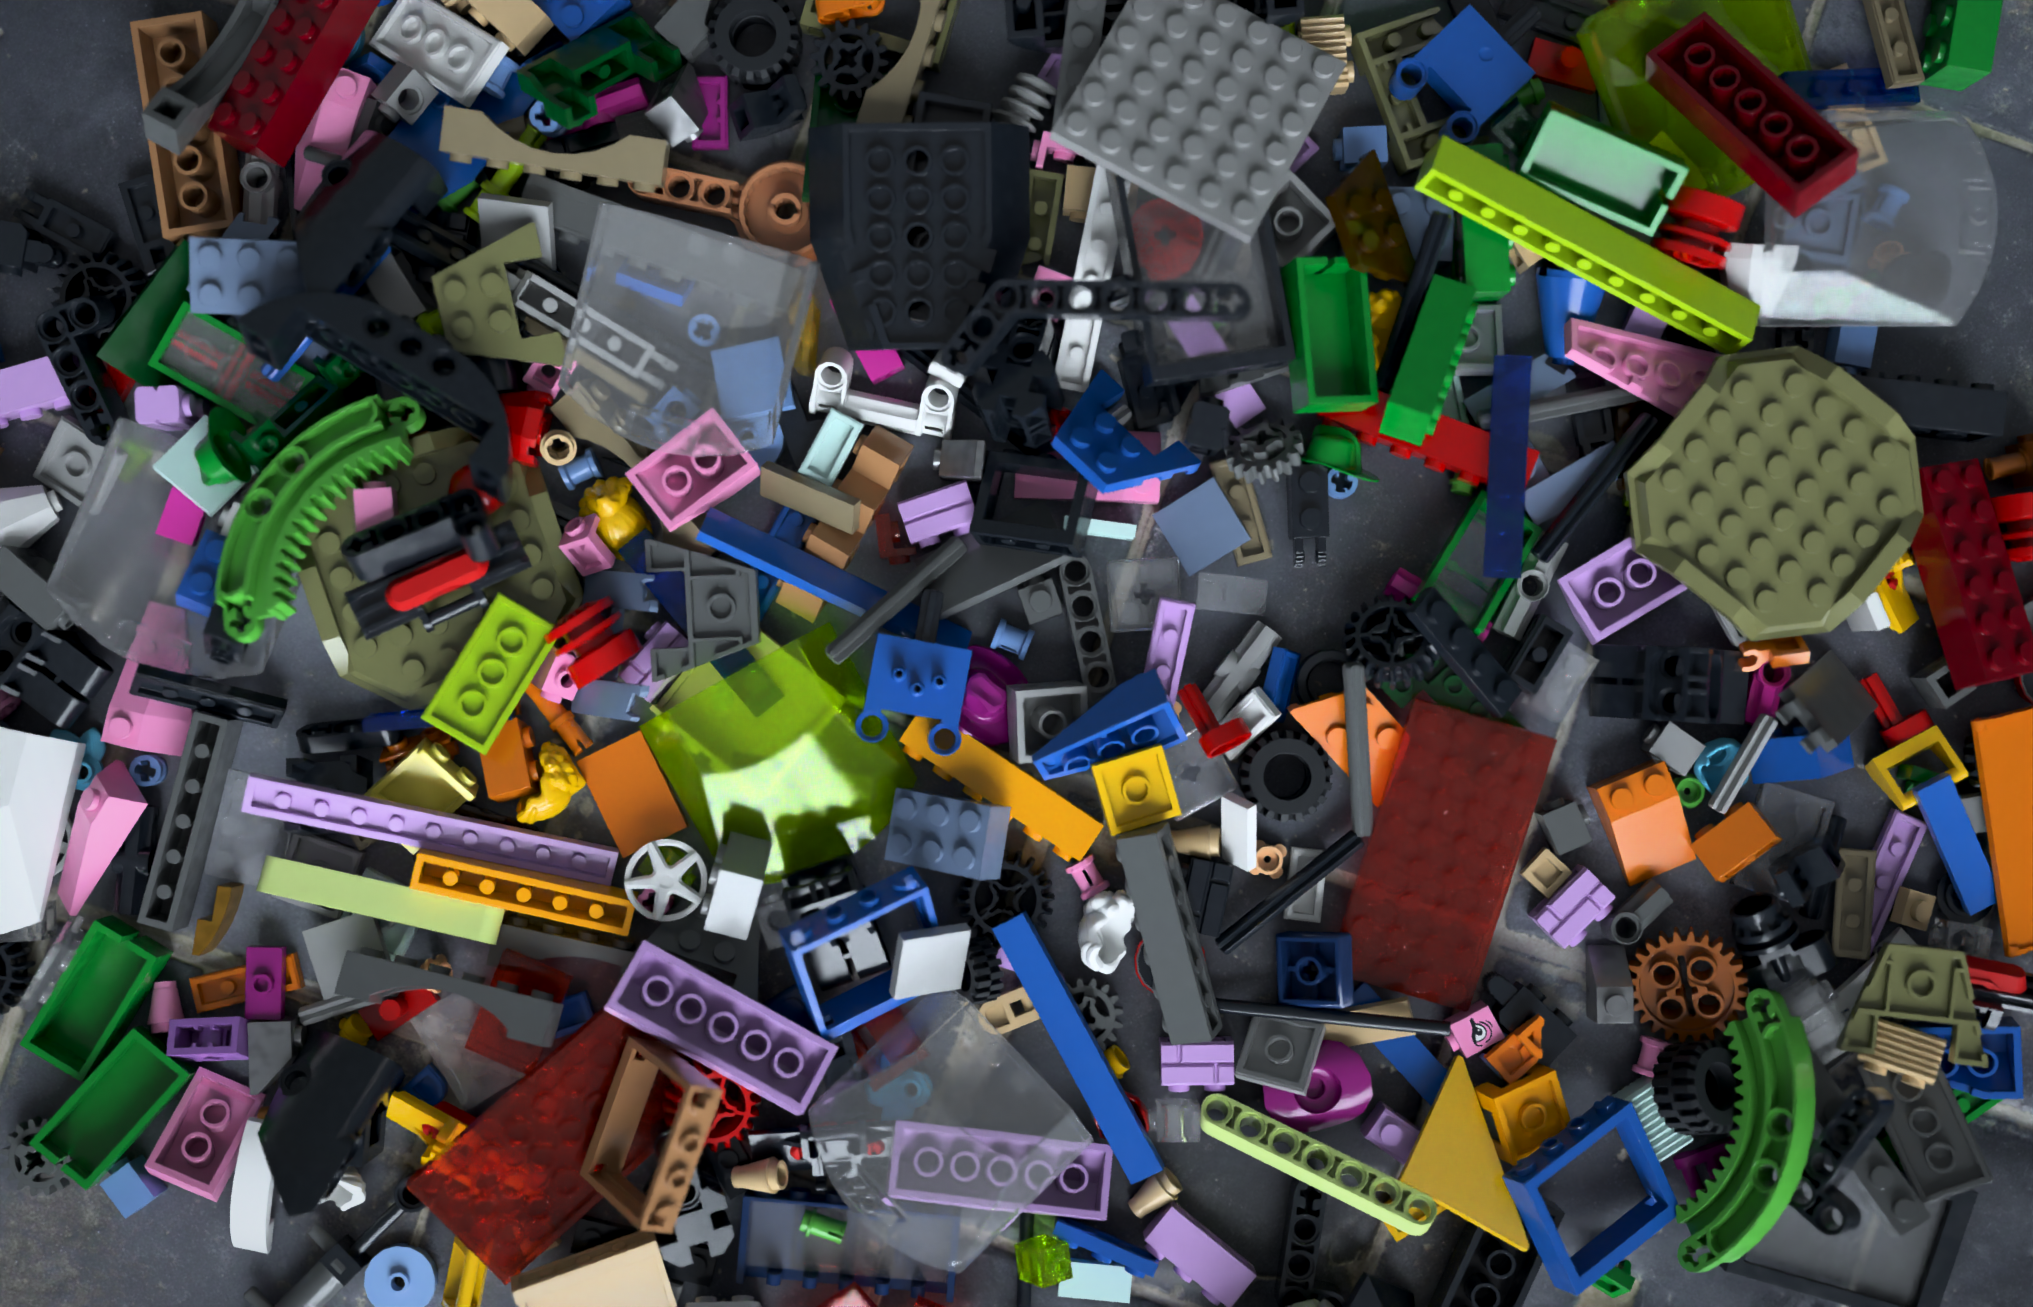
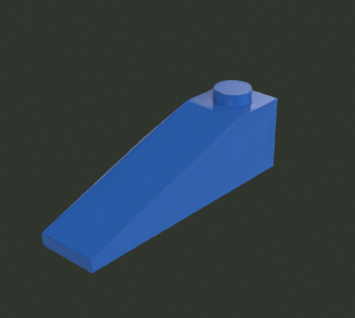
[1031,668,1188,780]
[1896,1016,2024,1099]

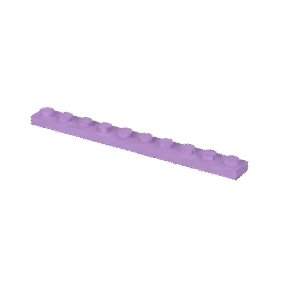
[241,772,619,886]

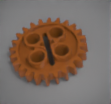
[1629,926,1749,1042]

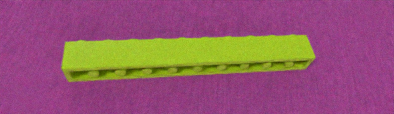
[1414,135,1761,355]

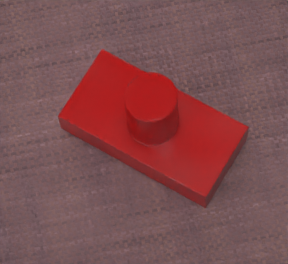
[1526,37,1605,95]
[358,989,441,1041]

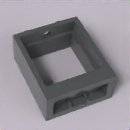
[0,545,100,631]

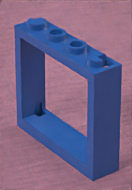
[778,866,939,1041]
[1502,1095,1679,1296]

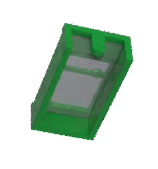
[1409,489,1543,637]

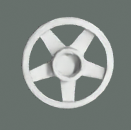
[624,839,708,921]

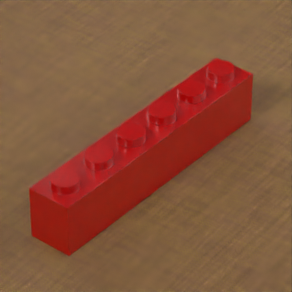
[1317,390,1540,500]

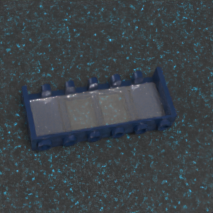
[736,1187,962,1303]

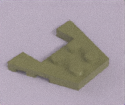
[431,222,567,367]
[1836,942,1988,1067]

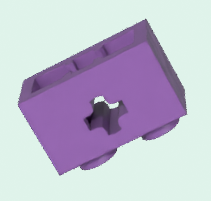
[166,1016,250,1062]

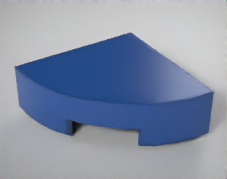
[348,52,394,83]

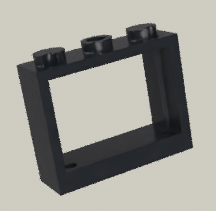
[969,449,1098,558]

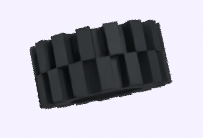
[954,936,1004,1006]

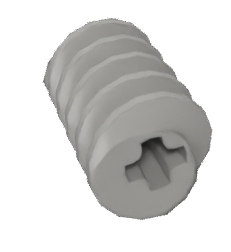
[993,72,1057,133]

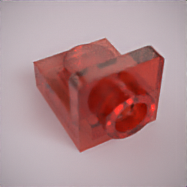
[875,513,917,565]

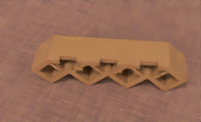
[776,425,914,623]

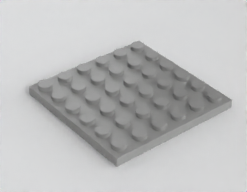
[1049,0,1347,244]

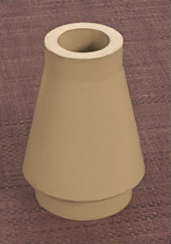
[540,430,577,466]
[1171,824,1221,860]
[731,1157,788,1194]
[1128,1167,1182,1218]

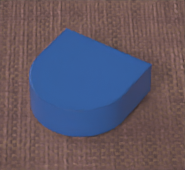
[402,1062,448,1106]

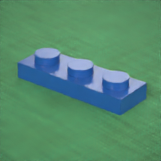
[1052,1217,1159,1278]

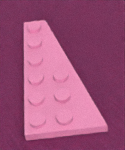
[1564,317,1722,417]

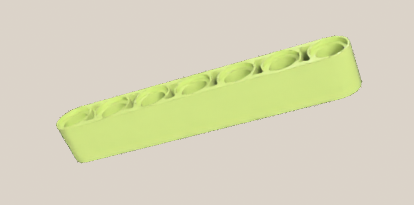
[256,855,505,945]
[1199,1093,1437,1236]

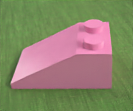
[625,408,761,532]
[144,1066,266,1202]

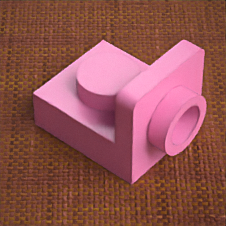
[1030,131,1083,171]
[558,513,616,577]

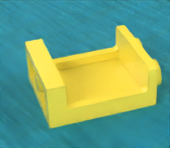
[364,737,479,855]

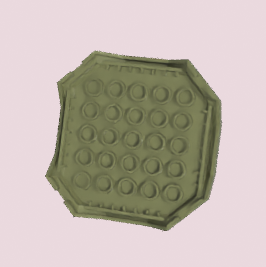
[1623,345,1924,641]
[295,427,584,710]

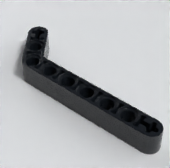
[941,279,1252,377]

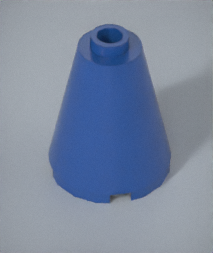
[1535,266,1606,365]

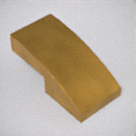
[192,882,244,956]

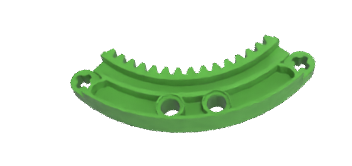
[215,394,426,643]
[1675,988,1816,1273]

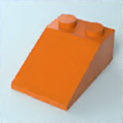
[1587,759,1696,887]

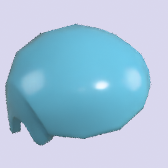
[1693,738,1749,795]

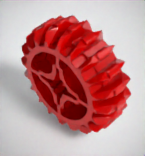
[662,1059,761,1153]

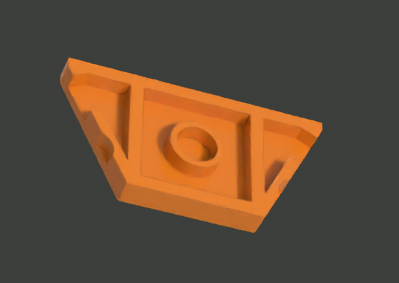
[1286,686,1411,808]

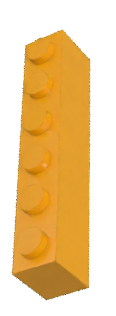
[899,716,1104,862]
[409,848,638,937]

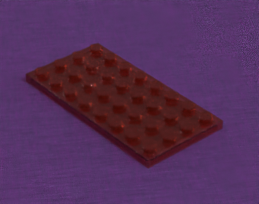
[1339,697,1557,1012]
[406,1006,729,1286]

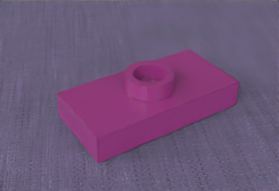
[692,76,729,151]
[245,945,287,1020]

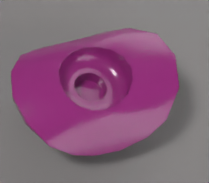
[958,644,1028,747]
[1263,1040,1373,1133]

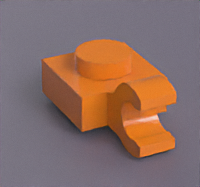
[1737,635,1810,672]

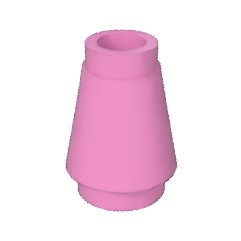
[147,981,185,1034]

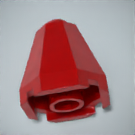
[470,390,554,468]

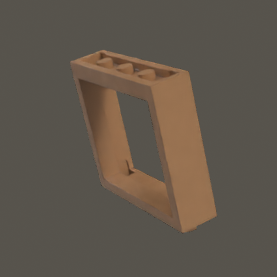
[580,1036,723,1233]

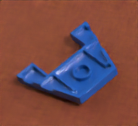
[1051,369,1202,494]

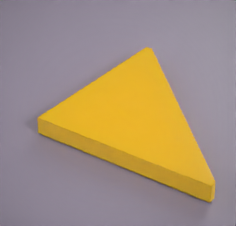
[1398,1055,1529,1251]

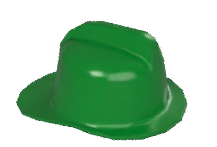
[194,407,252,486]
[1300,424,1380,482]

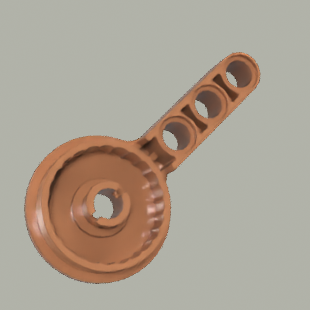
[627,160,817,268]

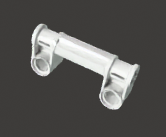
[809,347,959,440]

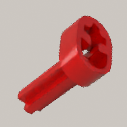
[1859,672,1935,748]
[1177,683,1252,758]

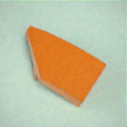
[1483,1014,1544,1085]

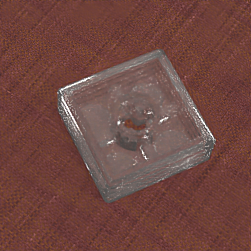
[1106,556,1181,633]
[1164,727,1239,821]

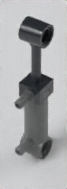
[244,1169,439,1307]

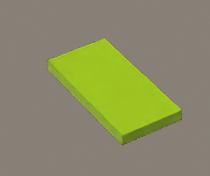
[420,592,556,756]

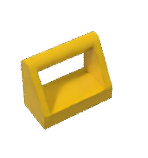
[1865,725,1968,811]
[441,1230,494,1307]

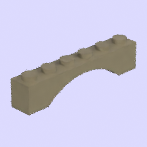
[856,0,947,123]
[439,105,671,193]
[550,377,722,573]

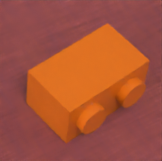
[479,717,542,803]
[1689,802,1783,883]

